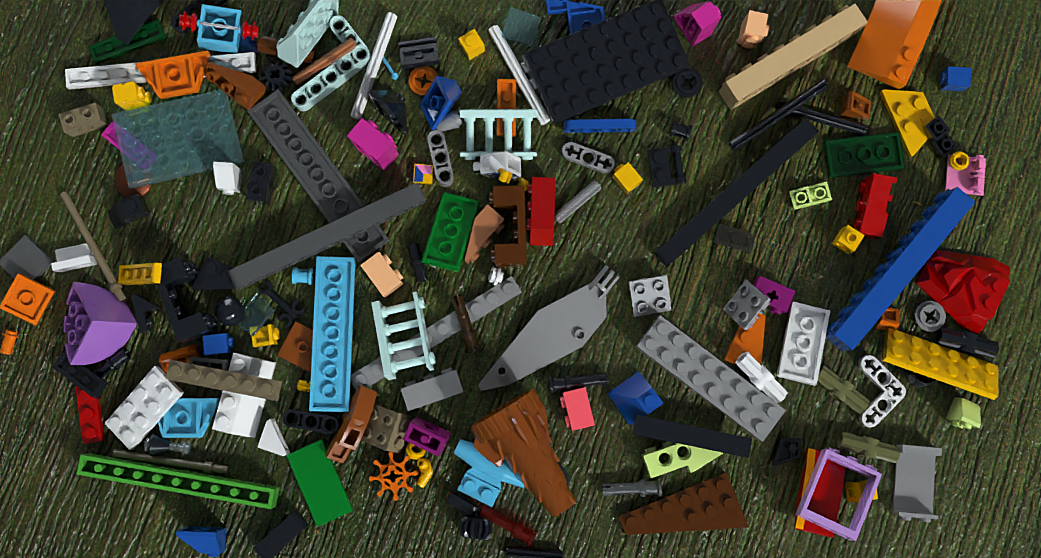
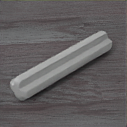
[554,181,601,223]

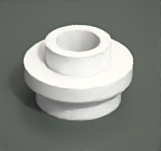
[488,267,504,286]

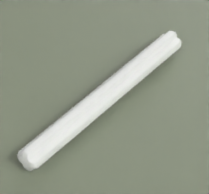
[350,12,397,120]
[488,25,550,125]

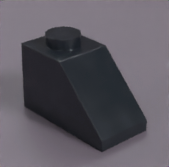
[108,193,151,229]

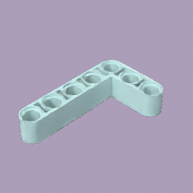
[291,15,371,111]

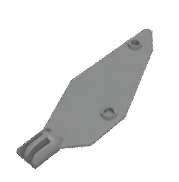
[479,265,621,390]

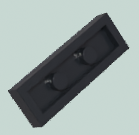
[52,351,109,399]

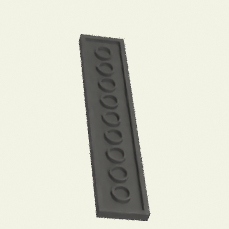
[247,89,390,263]

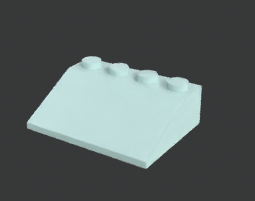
[276,0,339,68]

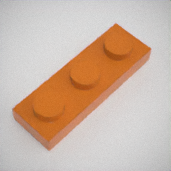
[497,79,516,137]

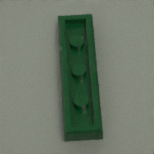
[88,19,167,65]

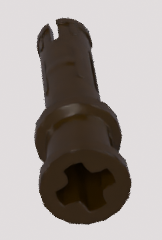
[451,294,482,353]

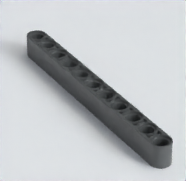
[228,183,427,290]

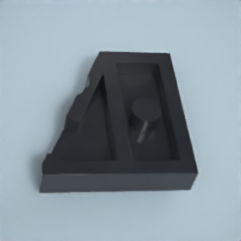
[191,256,235,291]

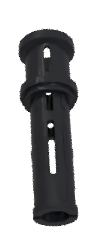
[548,372,608,394]

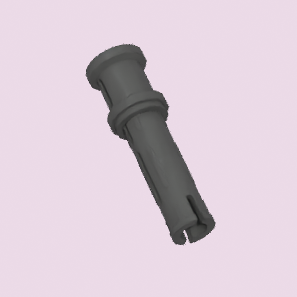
[602,478,662,497]

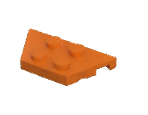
[135,51,210,99]

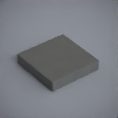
[0,235,54,281]

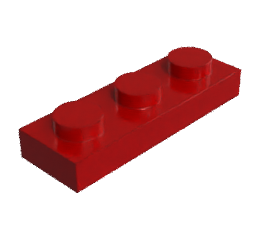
[76,386,105,444]

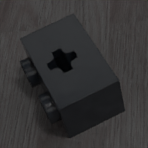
[246,161,277,206]

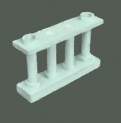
[460,109,537,160]
[371,292,436,380]

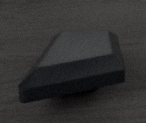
[772,438,801,466]

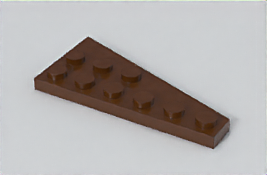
[618,472,749,535]

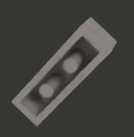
[401,367,464,411]

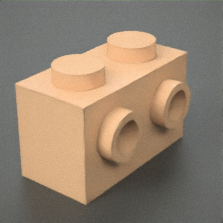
[737,10,769,49]
[360,252,403,297]

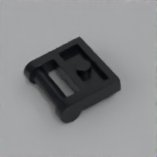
[647,145,687,188]

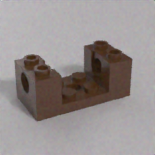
[489,185,527,268]

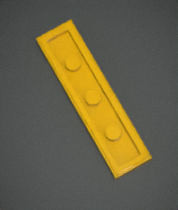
[118,263,162,285]

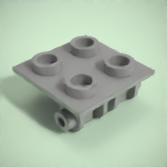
[628,275,671,317]
[723,279,771,330]

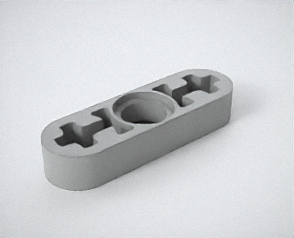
[562,142,615,174]

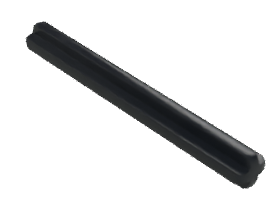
[776,100,868,135]

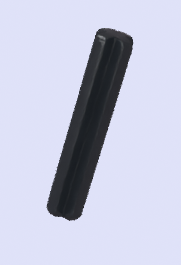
[505,546,563,558]

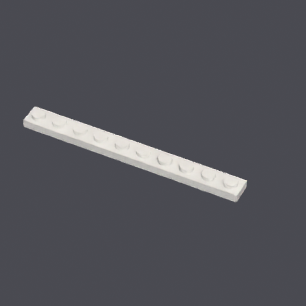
[65,52,257,89]

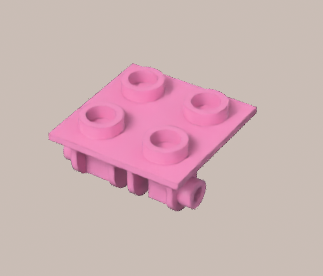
[945,155,986,196]

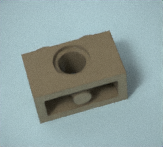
[59,103,109,137]

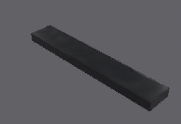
[632,415,752,458]

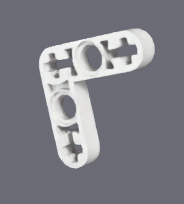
[858,355,906,427]

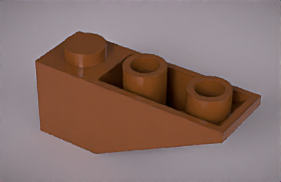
[204,62,266,110]

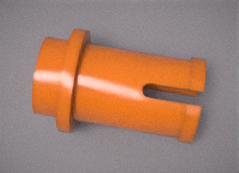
[0,329,19,355]

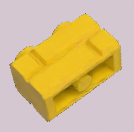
[112,81,152,113]

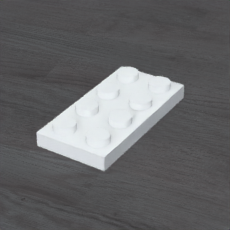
[777,302,830,386]
[105,366,184,450]

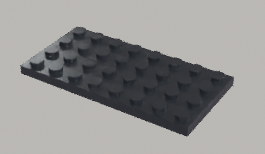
[524,0,691,125]

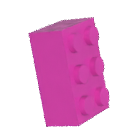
[347,118,399,171]

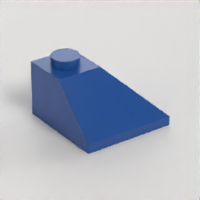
[420,76,462,130]
[607,371,663,425]
[176,526,227,557]

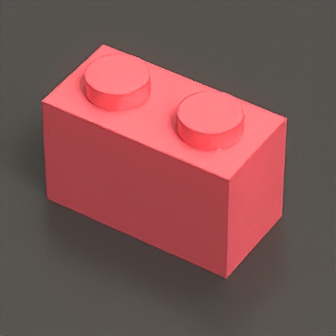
[560,387,595,431]

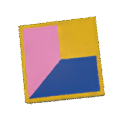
[413,164,434,185]

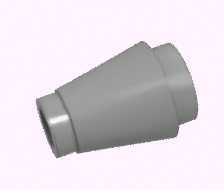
[436,110,464,131]

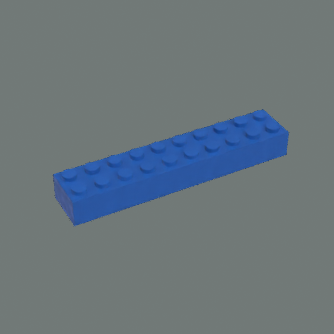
[825,187,976,351]

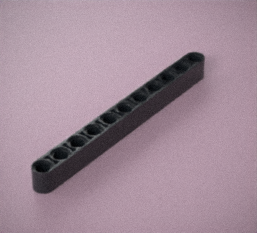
[654,118,819,267]

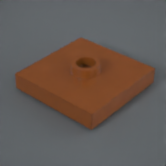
[277,321,313,373]

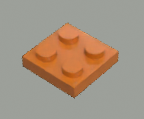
[0,273,56,325]

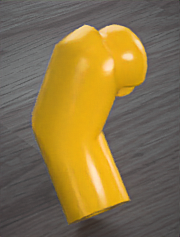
[416,458,433,488]

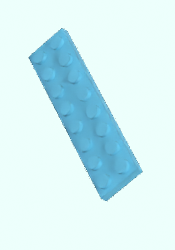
[309,256,356,412]

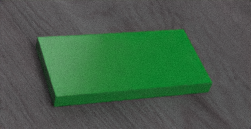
[422,191,480,273]
[286,439,354,527]

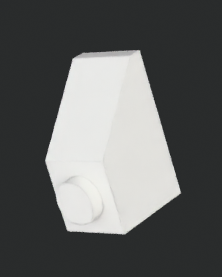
[213,162,242,195]

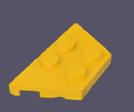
[879,89,935,158]

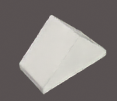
[258,418,291,456]

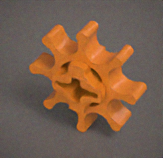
[369,452,418,501]

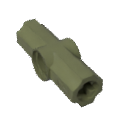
[817,365,870,414]
[837,432,900,463]

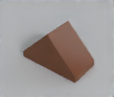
[839,91,871,120]

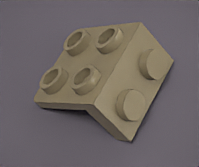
[360,404,412,453]

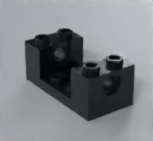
[156,257,218,343]

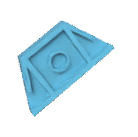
[158,398,221,438]

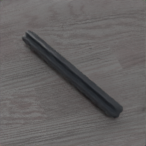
[729,79,829,151]

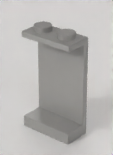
[892,444,942,522]

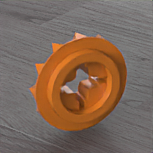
[409,66,438,96]

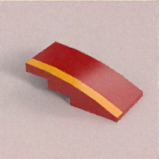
[794,448,845,538]

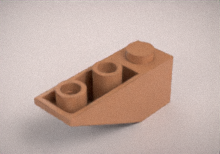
[464,204,505,264]

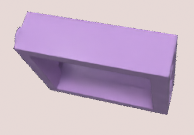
[795,447,882,541]

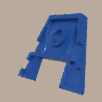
[546,0,605,34]

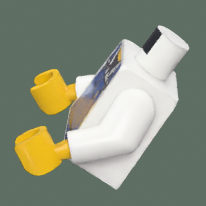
[473,151,529,192]

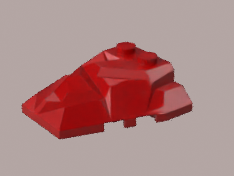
[915,250,1010,335]

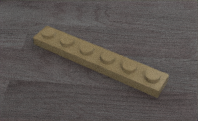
[166,360,282,401]

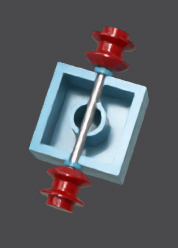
[179,4,259,54]

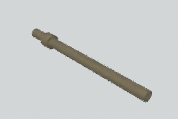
[112,449,229,474]

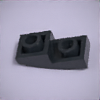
[923,116,958,160]

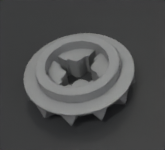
[914,301,946,331]

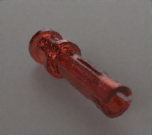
[480,504,538,547]

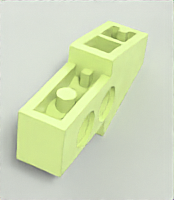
[641,441,723,478]

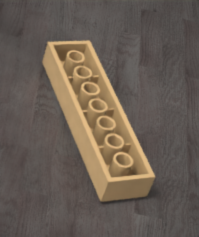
[719,3,868,110]

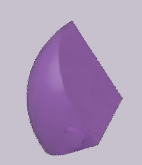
[64,282,137,365]

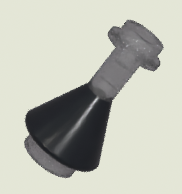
[144,433,191,456]

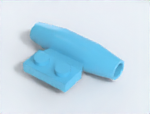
[454,439,524,507]

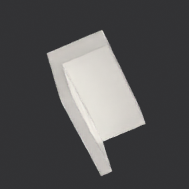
[51,243,98,273]

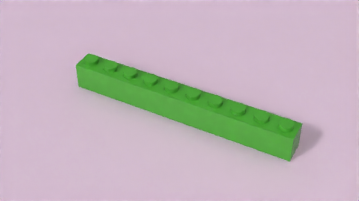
[77,453,280,509]

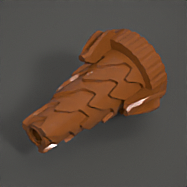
[471,388,577,518]

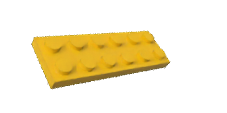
[883,328,998,400]

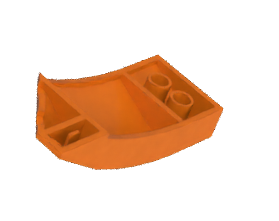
[847,0,942,89]

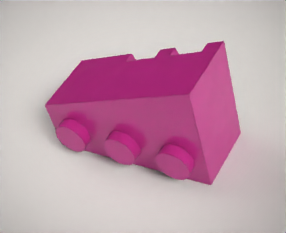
[672,1,721,47]

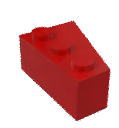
[853,173,897,240]
[527,177,555,246]

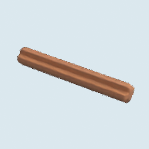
[293,38,357,85]

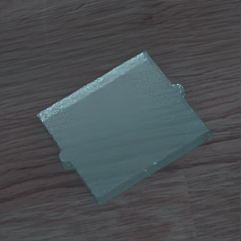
[501,7,541,47]
[239,293,275,337]

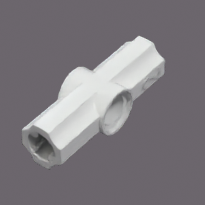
[735,351,788,403]

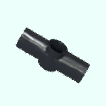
[935,327,999,358]

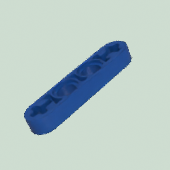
[563,119,636,133]

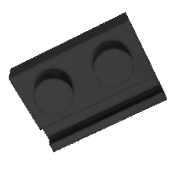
[399,37,440,69]

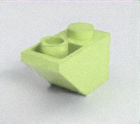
[946,397,981,430]

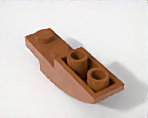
[325,385,377,463]

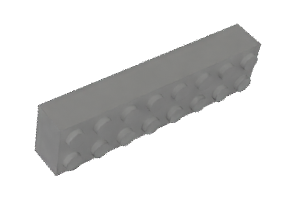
[635,315,786,442]

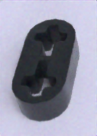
[443,490,480,517]

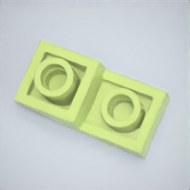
[789,182,832,210]

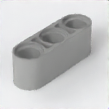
[428,130,454,187]

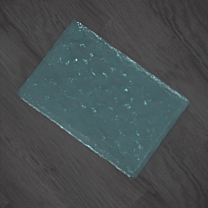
[111,90,245,189]

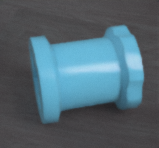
[292,267,314,285]

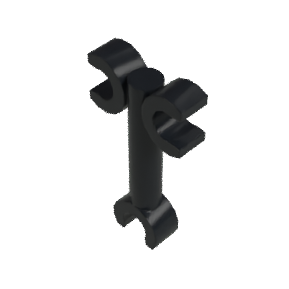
[258,280,307,328]

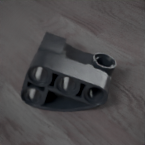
[104,0,163,44]

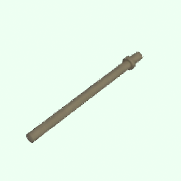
[60,191,126,301]

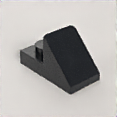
[131,294,164,333]

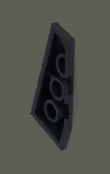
[368,90,408,136]

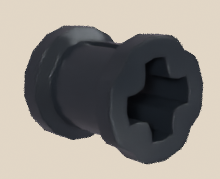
[669,120,692,142]

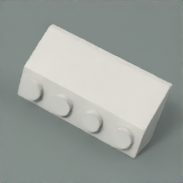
[212,353,276,438]

